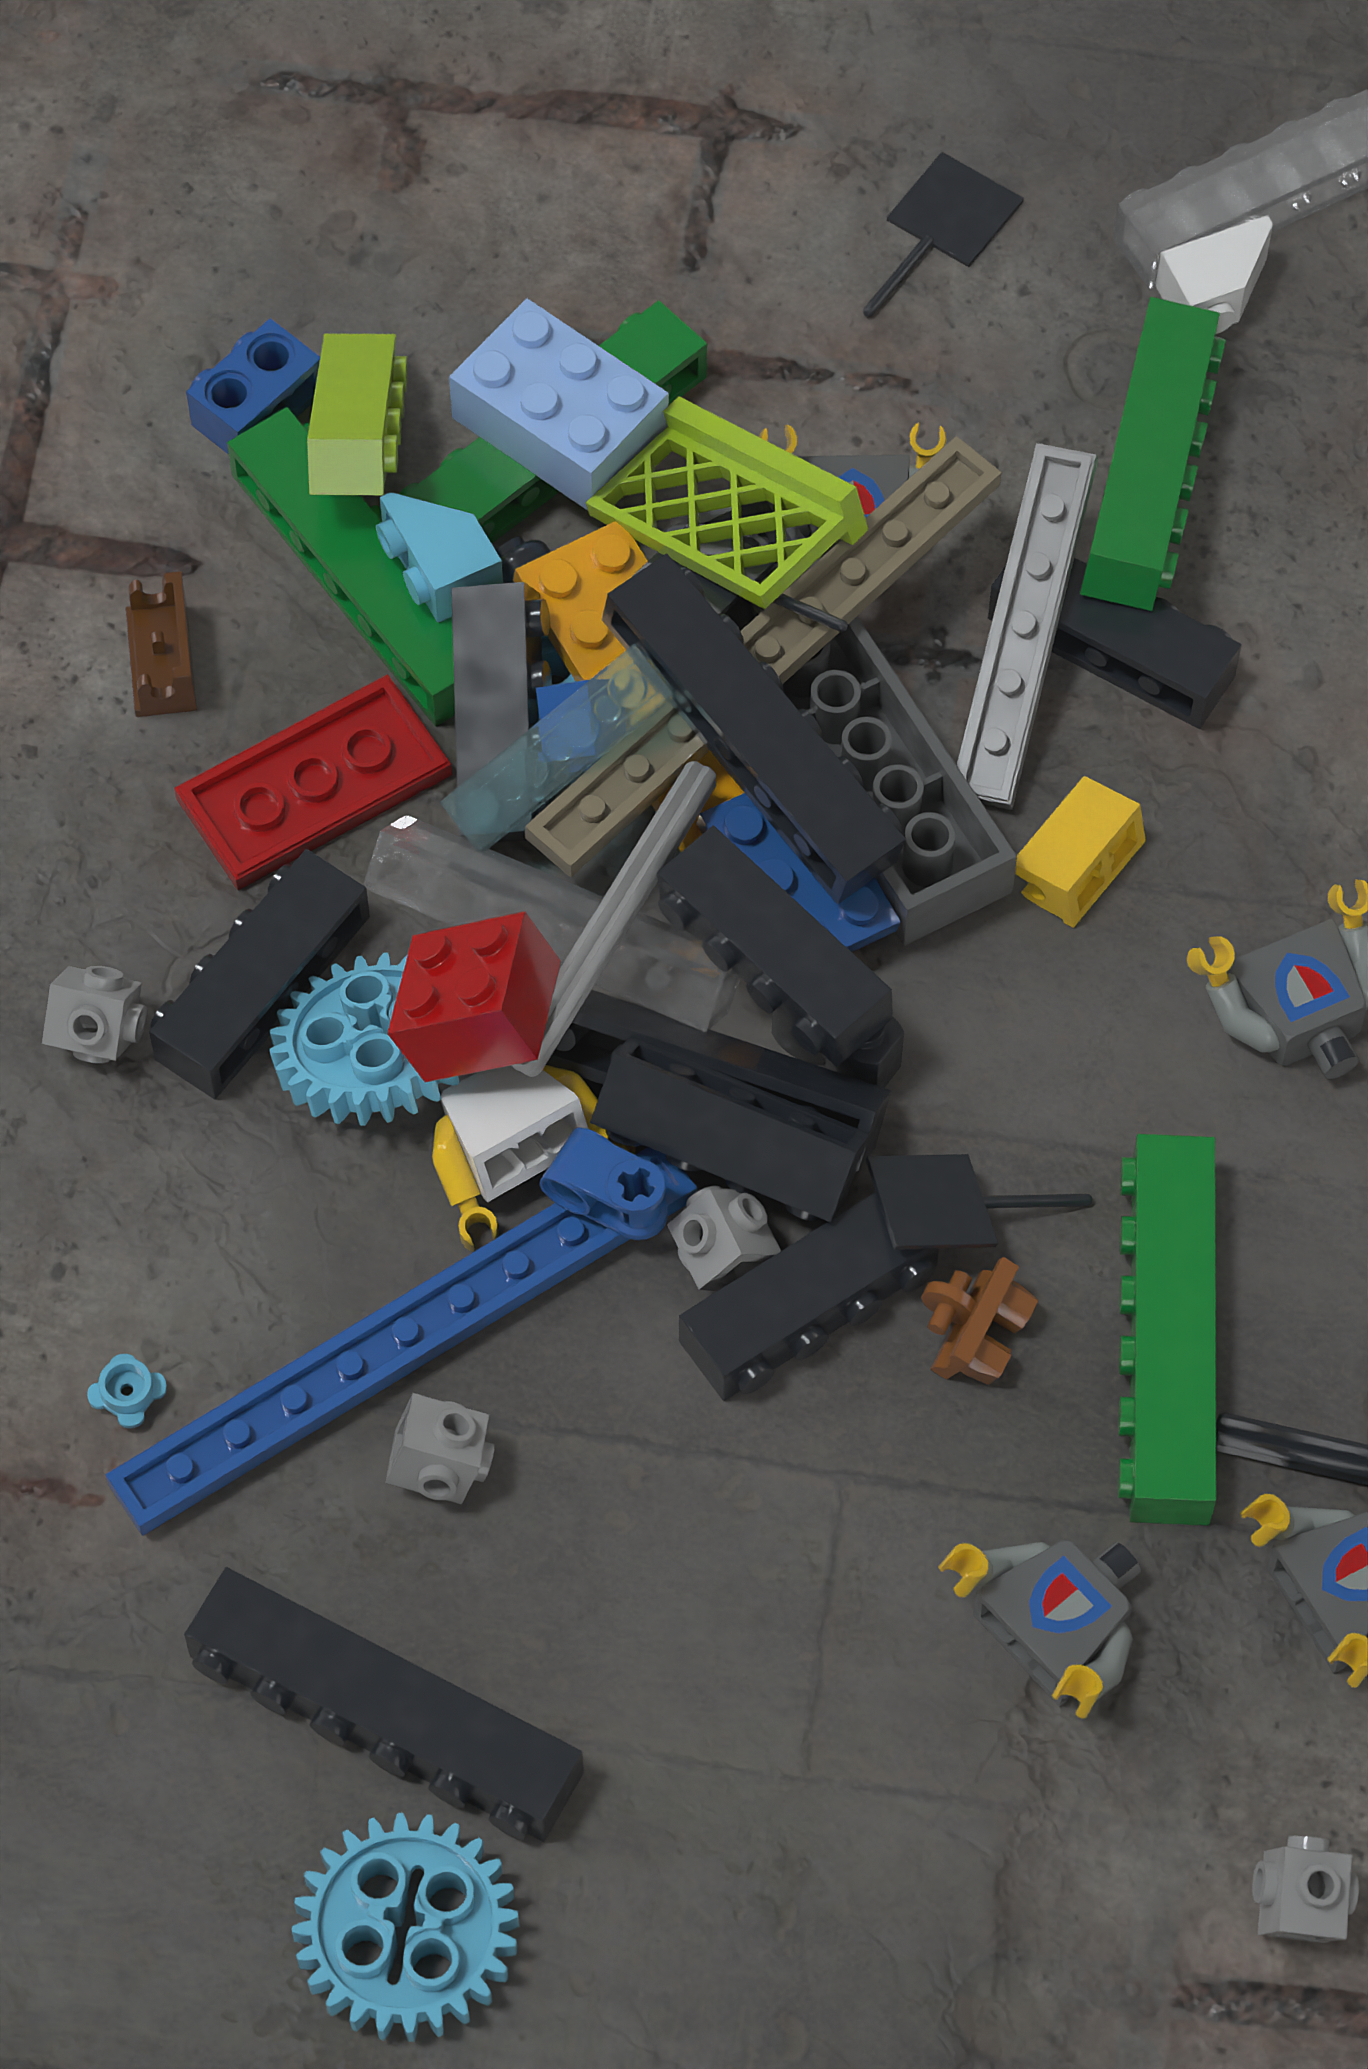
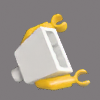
[432,1065,636,1252]

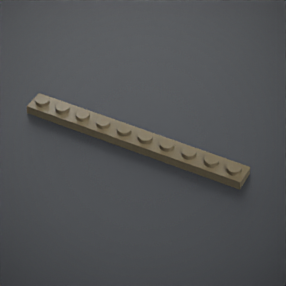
[525,436,1002,878]

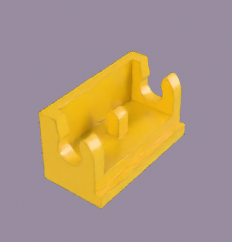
[1015,776,1146,928]

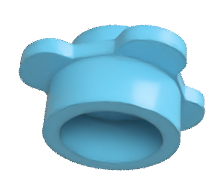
[87,1354,167,1429]

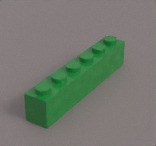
[1080,296,1226,611]
[399,300,707,544]
[227,407,455,727]
[1117,1134,1216,1526]

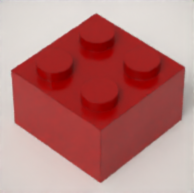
[387,911,561,1082]

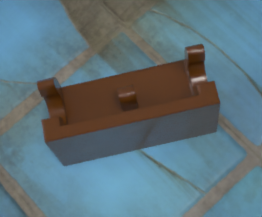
[125,571,197,717]

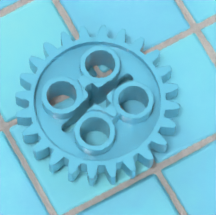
[270,953,460,1126]
[292,1813,519,2042]

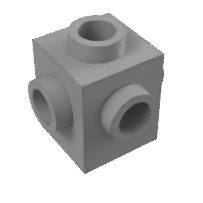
[42,966,147,1063]
[667,1186,781,1291]
[385,1393,494,1504]
[1252,1836,1359,1943]

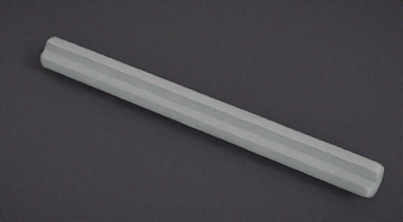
[511,761,716,1077]

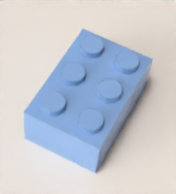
[449,298,669,510]

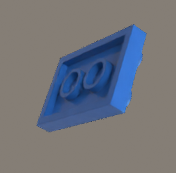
[696,793,901,952]

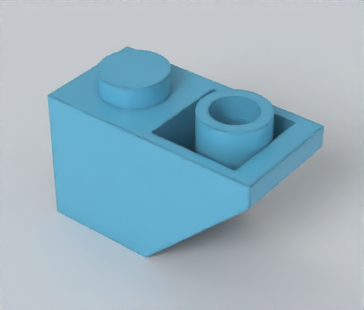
[376,492,503,623]

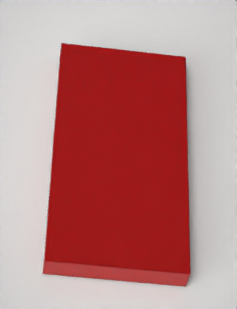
[174,674,452,890]

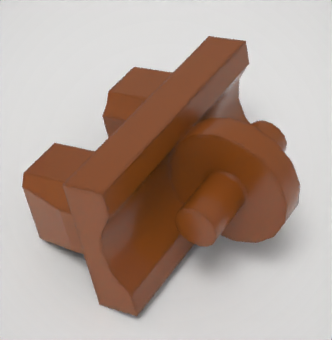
[921,1257,1038,1385]

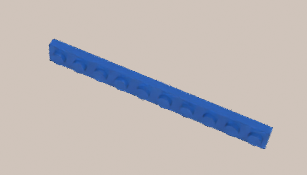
[105,1147,697,1536]

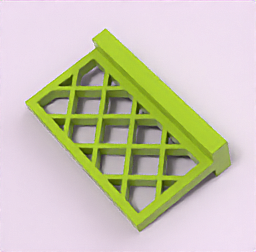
[585,396,868,609]

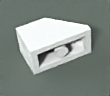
[1156,215,1273,334]

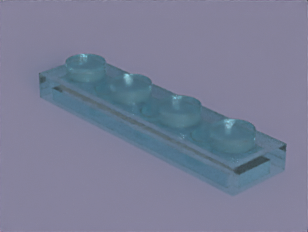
[440,644,678,852]

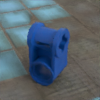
[539,1127,668,1240]

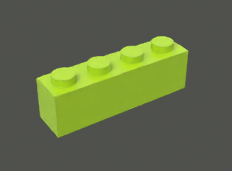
[307,333,408,495]

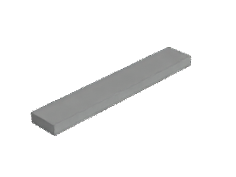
[957,443,1098,810]

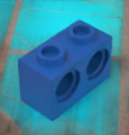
[186,318,320,455]

